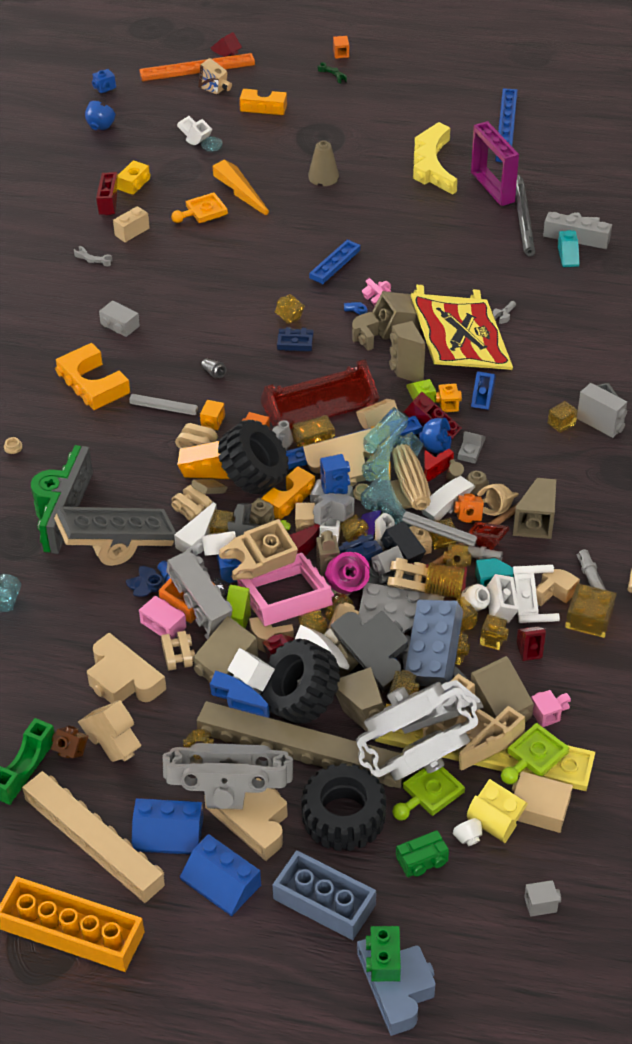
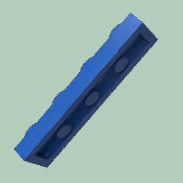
[309,239,361,284]

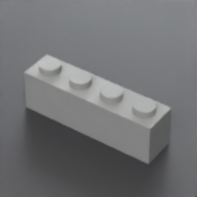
[543,212,612,249]

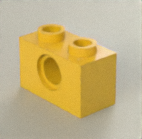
[117,160,150,195]

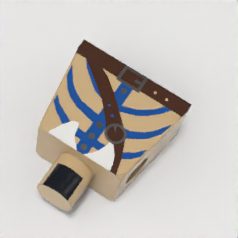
[198,58,232,94]

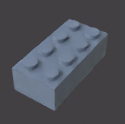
[404,600,463,686]
[273,850,376,940]

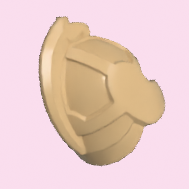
[477,484,519,516]

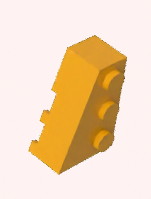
[177,441,229,479]

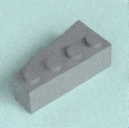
[166,550,233,640]

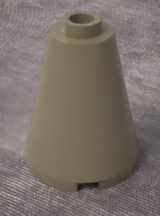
[308,141,339,186]

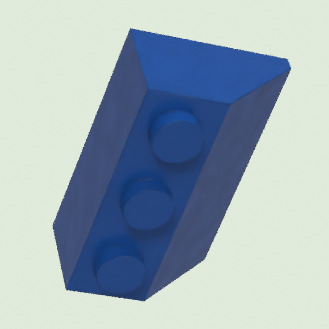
[132,798,204,854]
[180,834,261,917]

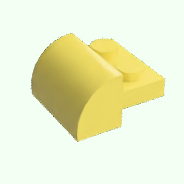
[467,779,528,843]

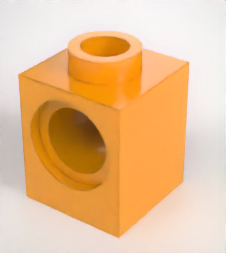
[200,400,225,430]

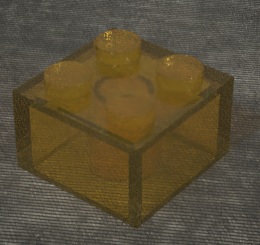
[565,583,617,638]

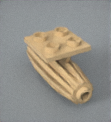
[388,444,431,510]

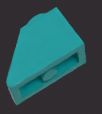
[558,230,579,267]
[475,558,514,587]

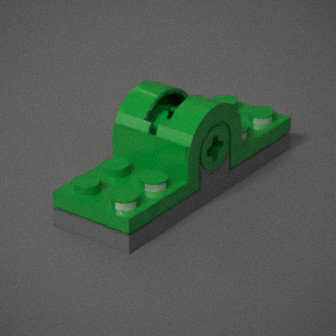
[31,445,93,554]

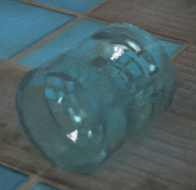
[0,574,21,612]

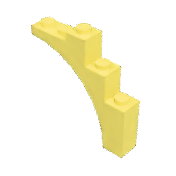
[413,122,457,195]

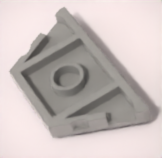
[402,680,483,734]

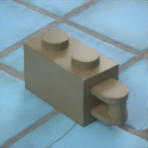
[316,530,340,581]

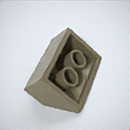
[389,321,425,382]

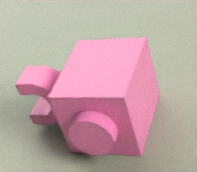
[531,690,571,727]

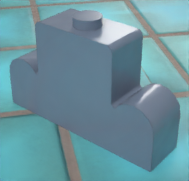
[357,939,436,1036]

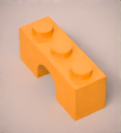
[240,89,287,115]
[261,466,315,520]

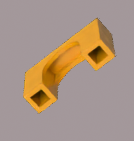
[55,343,130,410]

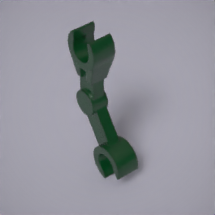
[317,62,347,84]

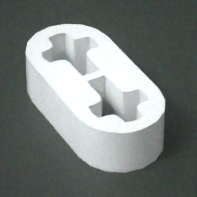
[375,513,395,549]

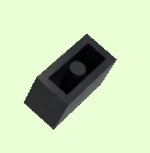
[380,521,426,563]

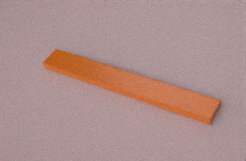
[139,53,255,81]

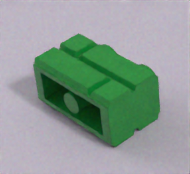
[396,830,449,877]

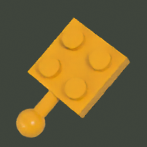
[171,192,228,223]

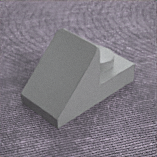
[458,431,485,463]

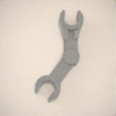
[74,246,112,266]

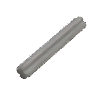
[129,394,198,416]
[402,511,477,547]

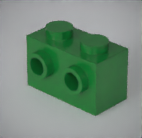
[366,926,401,981]

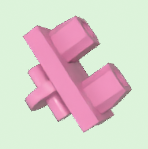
[362,278,391,306]

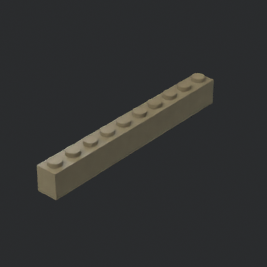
[197,701,405,789]

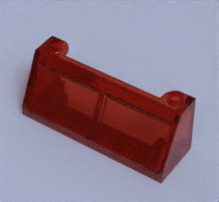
[260,359,380,430]

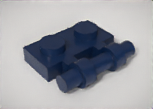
[277,327,314,351]
[339,534,383,561]

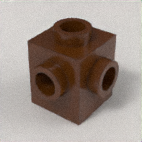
[51,725,89,758]

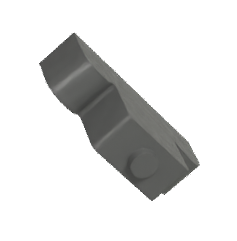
[330,611,408,692]

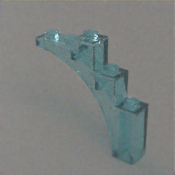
[361,407,413,527]

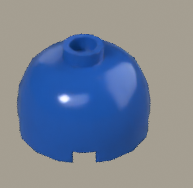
[85,101,116,130]
[419,418,451,454]

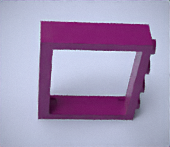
[471,121,519,206]

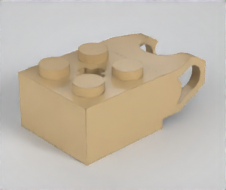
[219,519,298,580]

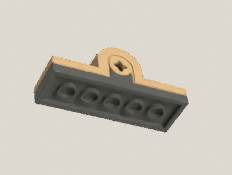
[54,507,176,566]

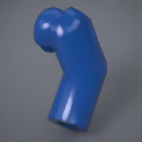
[344,302,367,315]

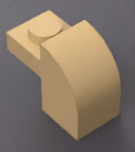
[536,569,580,606]
[249,617,294,652]

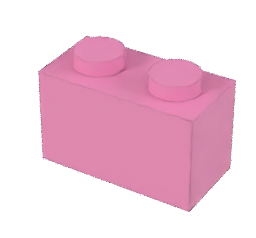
[139,596,186,639]

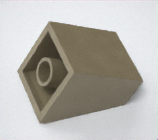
[372,291,422,340]
[513,478,556,539]
[193,616,258,683]
[471,656,534,721]
[336,667,386,732]

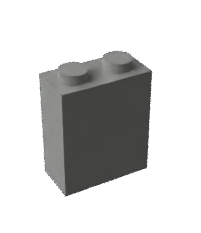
[577,383,627,438]

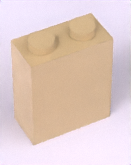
[512,771,573,833]

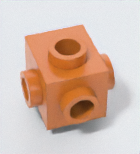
[454,493,484,523]

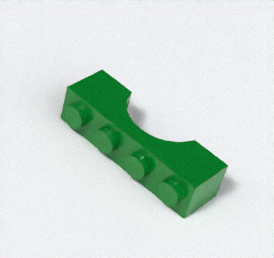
[0,718,55,805]

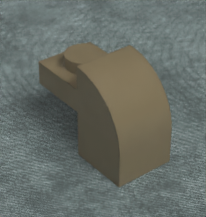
[352,312,379,351]

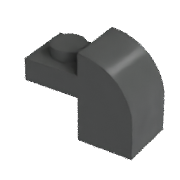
[228,503,261,537]

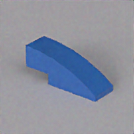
[210,670,270,718]

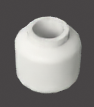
[461,584,490,612]

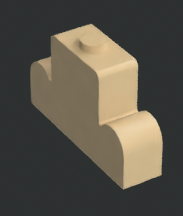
[303,427,381,486]
[87,633,166,703]
[78,700,141,762]
[204,778,288,861]

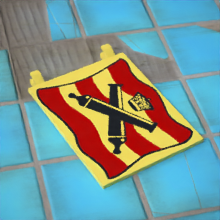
[411,284,513,370]

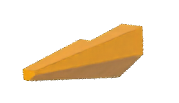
[213,159,269,215]

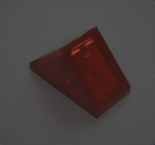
[467,522,510,550]

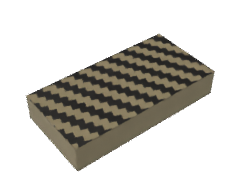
[191,479,228,494]

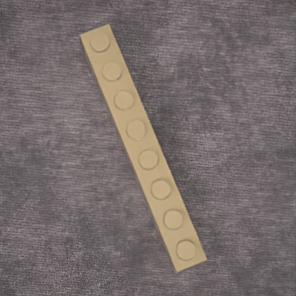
[22,771,165,903]

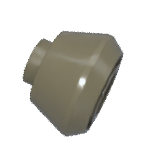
[466,471,489,495]

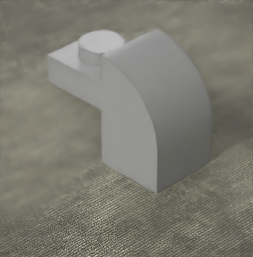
[313,493,355,525]

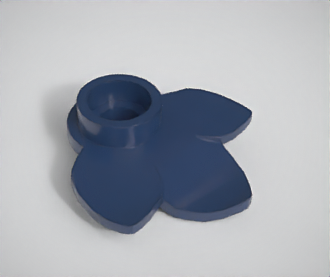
[126,566,165,597]

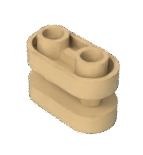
[175,423,218,449]
[171,485,212,521]
[387,558,429,593]
[161,631,195,671]

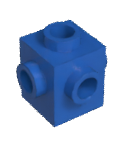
[92,69,116,93]

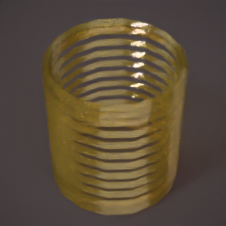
[424,562,465,599]

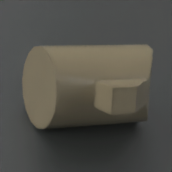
[446,459,464,482]

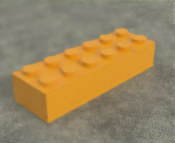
[0,876,145,972]

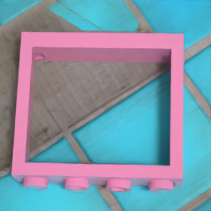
[237,553,334,626]

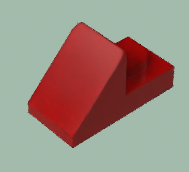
[424,449,454,482]

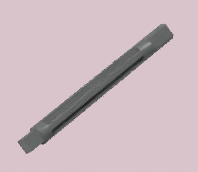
[516,175,535,256]

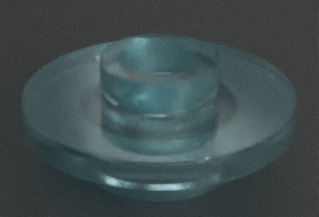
[201,136,223,151]

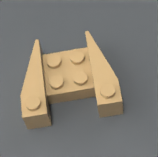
[423,674,525,770]

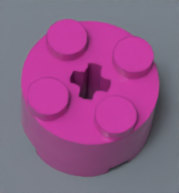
[325,552,370,594]

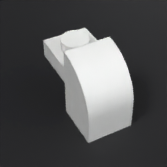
[177,116,212,145]
[202,531,236,556]

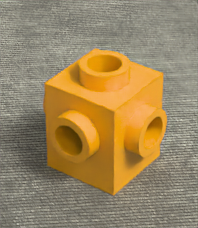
[436,384,462,412]

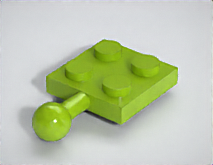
[501,723,570,785]
[392,767,465,821]

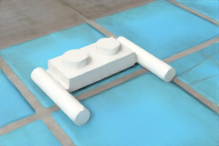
[513,565,560,623]

